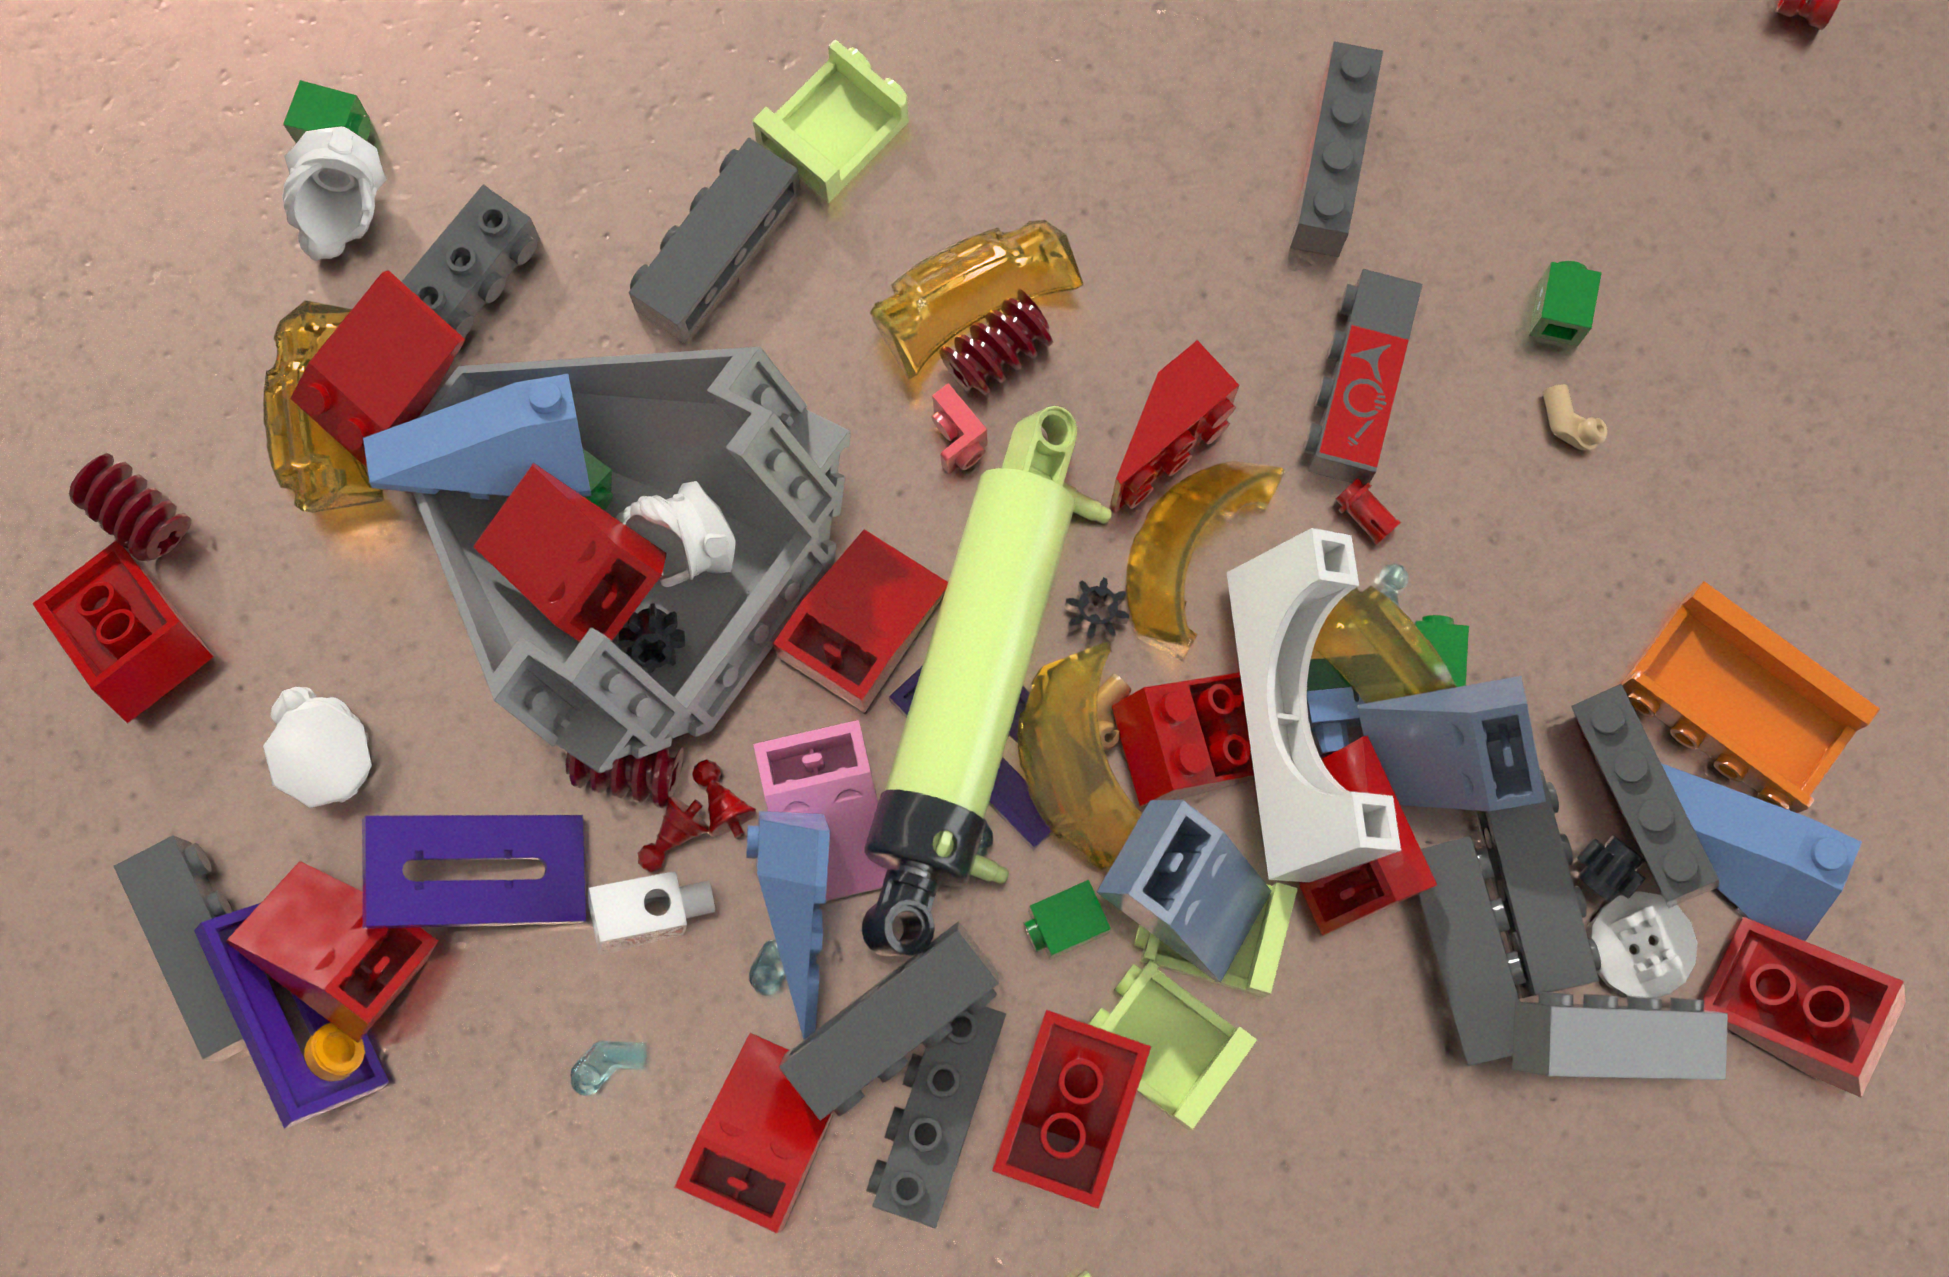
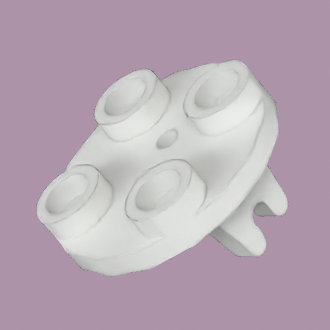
[1586,891,1697,998]

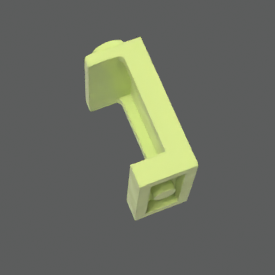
[752,40,909,203]
[1134,882,1298,997]
[1089,960,1257,1130]

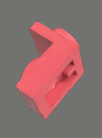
[931,383,988,474]

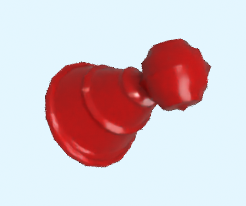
[692,759,756,838]
[637,797,709,872]

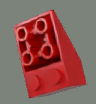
[1109,340,1240,514]
[473,463,667,642]
[773,529,948,713]
[1112,672,1255,807]
[1299,735,1437,936]
[226,861,438,1043]
[674,1033,834,1233]

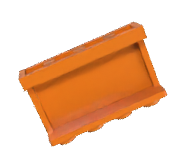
[1621,581,1880,813]

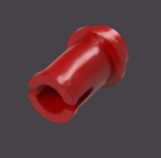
[1335,478,1401,545]

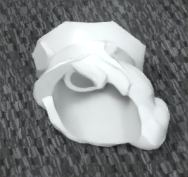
[282,127,386,261]
[616,481,736,587]
[263,687,372,808]

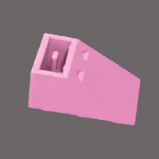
[753,720,887,901]

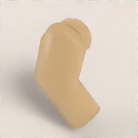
[1543,385,1607,450]
[1081,673,1132,751]

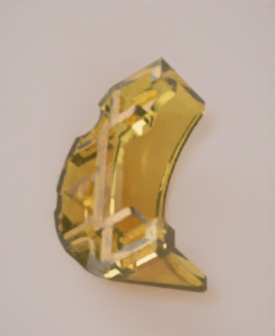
[870,220,1084,379]
[263,300,384,513]
[1125,461,1285,662]
[1314,586,1456,704]
[1018,642,1142,870]

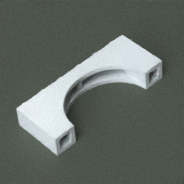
[1227,528,1401,882]

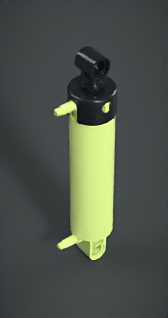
[861,406,1111,956]

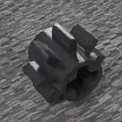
[1064,577,1130,645]
[618,603,685,673]
[1577,835,1646,902]

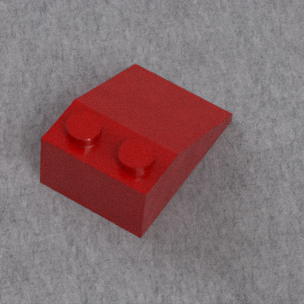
[290,270,466,467]
[32,541,214,724]
[1703,917,1906,1098]
[991,1010,1152,1209]

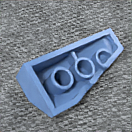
[363,374,592,500]
[1661,763,1862,941]
[746,811,830,1039]

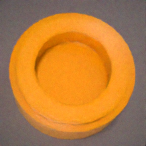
[304,1023,365,1082]

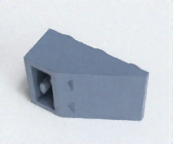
[1358,676,1546,811]
[1097,800,1272,982]

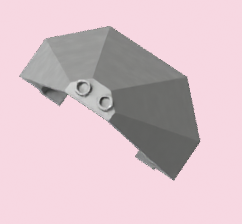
[413,347,851,773]

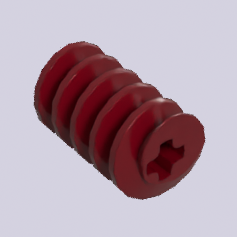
[939,289,1054,395]
[69,453,191,561]
[565,746,684,808]

